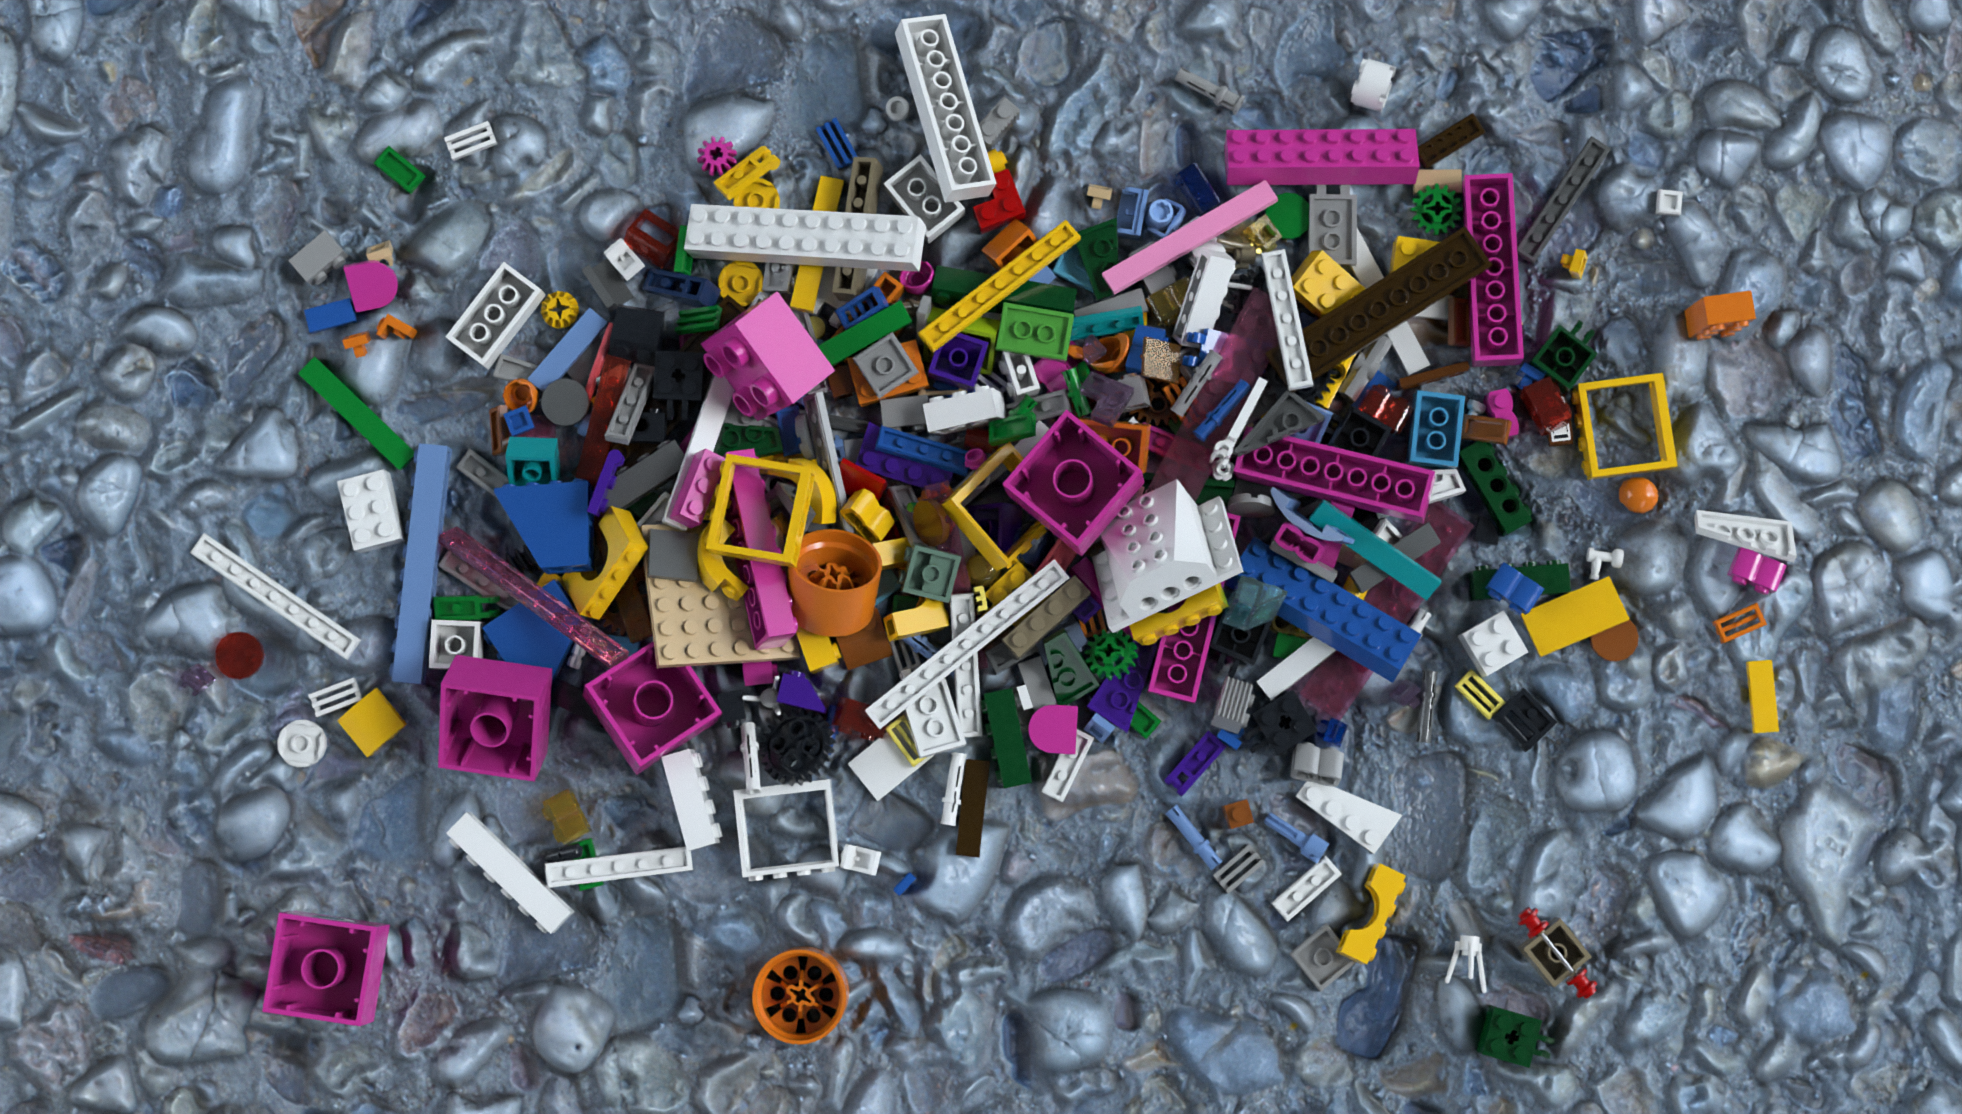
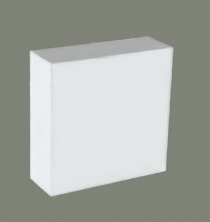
[1655,189,1683,217]

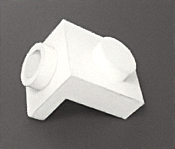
[604,238,645,281]
[840,844,881,876]

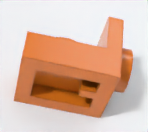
[376,314,418,340]

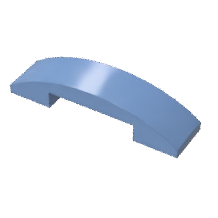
[1271,487,1355,544]

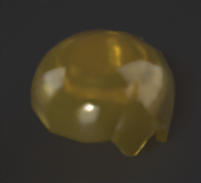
[965,552,1002,588]

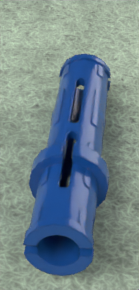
[1193,379,1252,442]

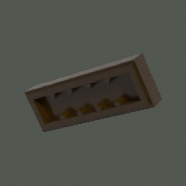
[1418,113,1486,170]

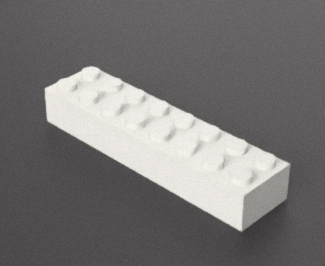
[895,14,997,203]

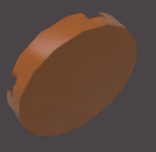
[1589,620,1639,662]

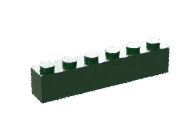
[931,265,1077,314]

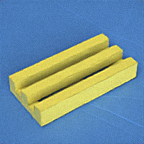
[970,586,988,615]
[1454,669,1506,720]
[885,714,927,767]

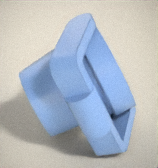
[1144,198,1186,239]

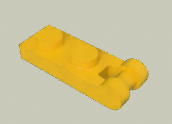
[713,146,781,201]

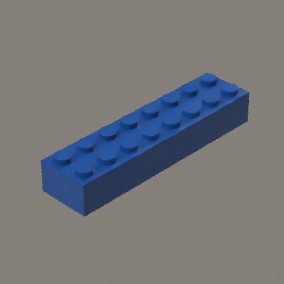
[1226,537,1422,683]

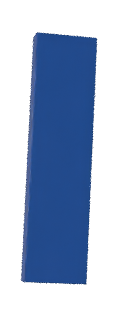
[874,425,969,476]

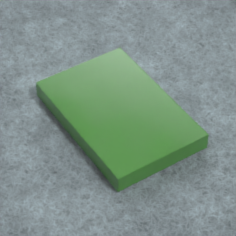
[995,302,1074,362]

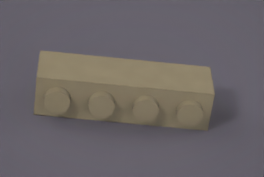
[1002,575,1091,660]

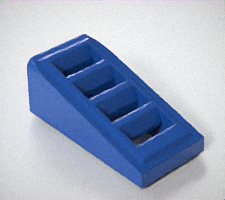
[835,286,890,330]

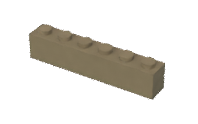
[832,157,883,302]

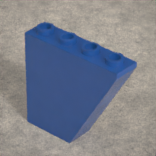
[494,479,594,574]
[482,579,585,683]

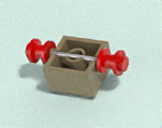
[1517,907,1597,999]

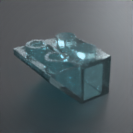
[1222,575,1288,631]

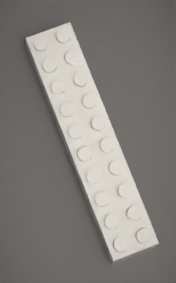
[684,204,926,272]

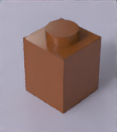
[1222,799,1254,829]

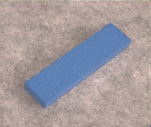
[527,307,608,392]

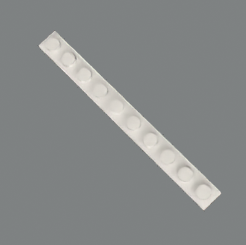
[865,559,1069,729]

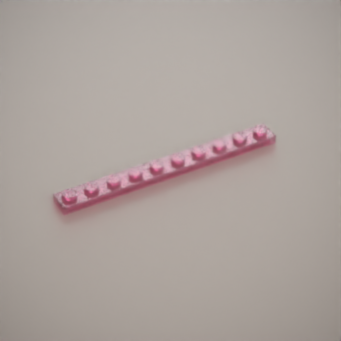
[438,526,629,669]

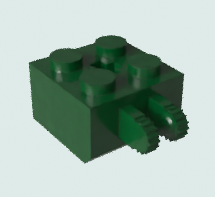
[1528,320,1597,394]
[1477,1005,1555,1068]

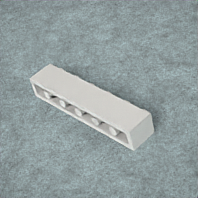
[446,812,575,934]

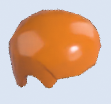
[503,378,539,413]
[1619,477,1659,514]

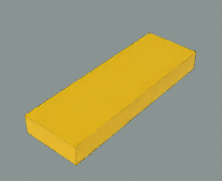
[1746,660,1779,733]

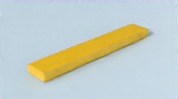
[790,175,844,314]

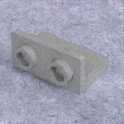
[762,263,799,295]

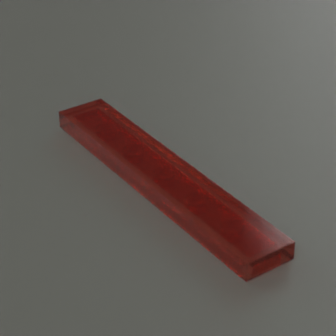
[575,354,631,490]

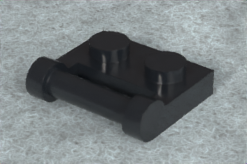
[1492,688,1557,752]

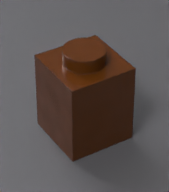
[828,362,857,401]

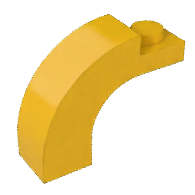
[767,458,837,524]
[697,519,749,601]

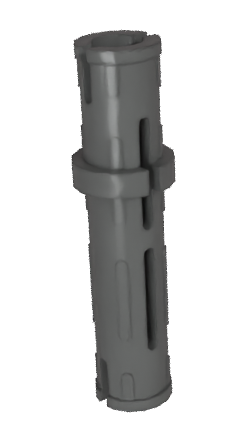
[1415,670,1438,743]

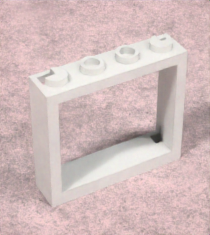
[733,779,840,881]

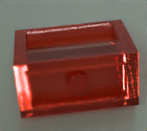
[624,208,679,269]

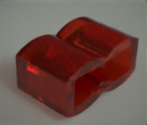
[1357,384,1414,436]

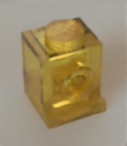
[1239,214,1282,254]

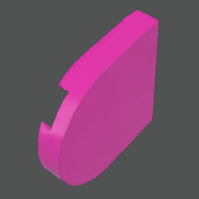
[344,260,398,312]
[1028,705,1078,755]

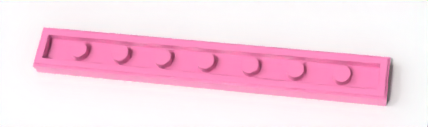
[1102,180,1278,295]

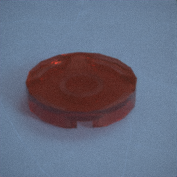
[215,632,265,680]

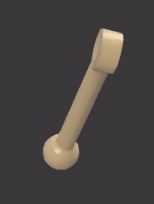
[918,389,967,396]

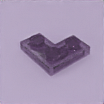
[1080,371,1134,428]

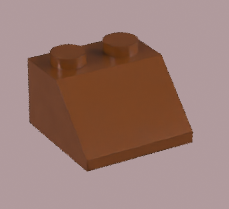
[836,608,893,670]

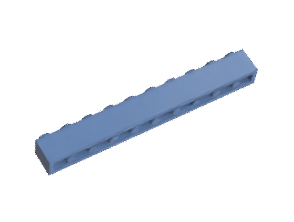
[389,443,452,685]

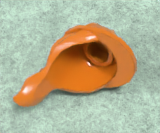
[1068,333,1130,374]

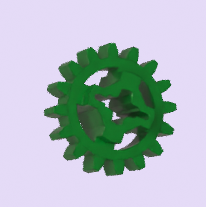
[1410,183,1463,236]
[1085,629,1138,681]

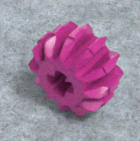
[697,136,737,177]

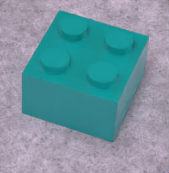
[505,437,561,486]

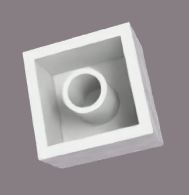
[1458,610,1528,677]
[429,620,485,670]

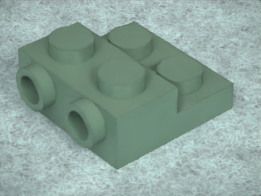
[897,542,961,603]

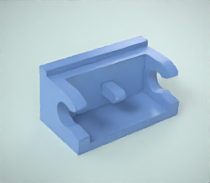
[1117,187,1149,241]

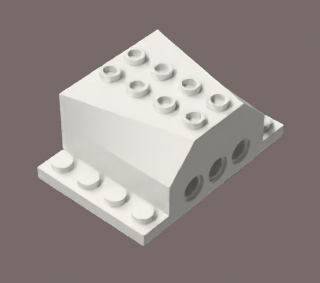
[1092,479,1243,633]

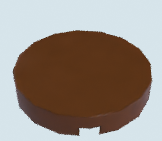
[913,498,950,547]

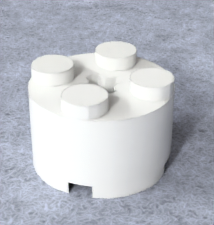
[1351,59,1396,112]

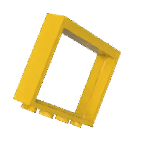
[1571,373,1678,480]
[941,442,1047,571]
[704,454,816,568]

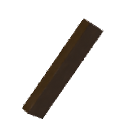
[956,759,990,858]

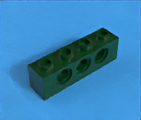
[1458,441,1532,537]

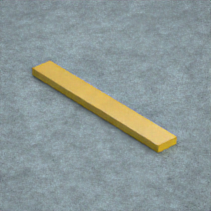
[918,220,1081,353]

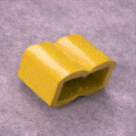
[840,488,895,544]

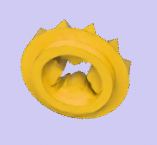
[540,291,579,329]

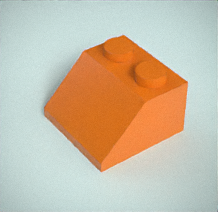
[981,218,1038,271]

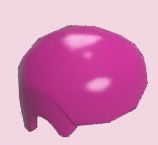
[899,261,935,295]

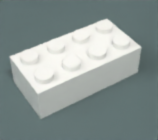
[446,262,546,370]
[661,749,723,851]

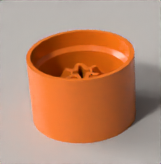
[786,529,882,637]
[752,946,849,1044]

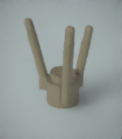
[1217,238,1256,270]

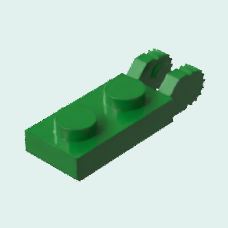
[433,594,501,620]

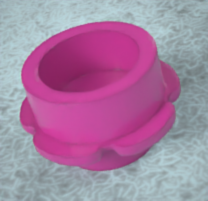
[965,448,987,470]

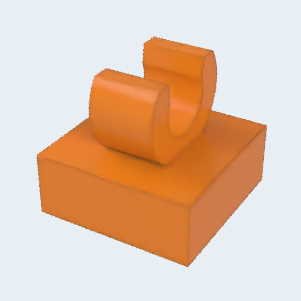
[342,331,371,358]

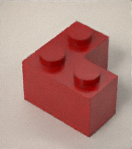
[973,168,1026,235]

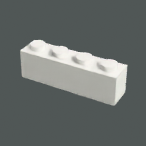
[1172,248,1236,349]

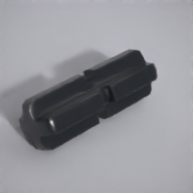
[544,843,583,863]

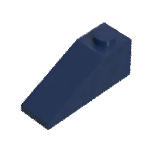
[642,268,721,308]

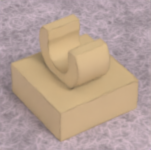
[1087,183,1112,210]
[366,240,393,266]

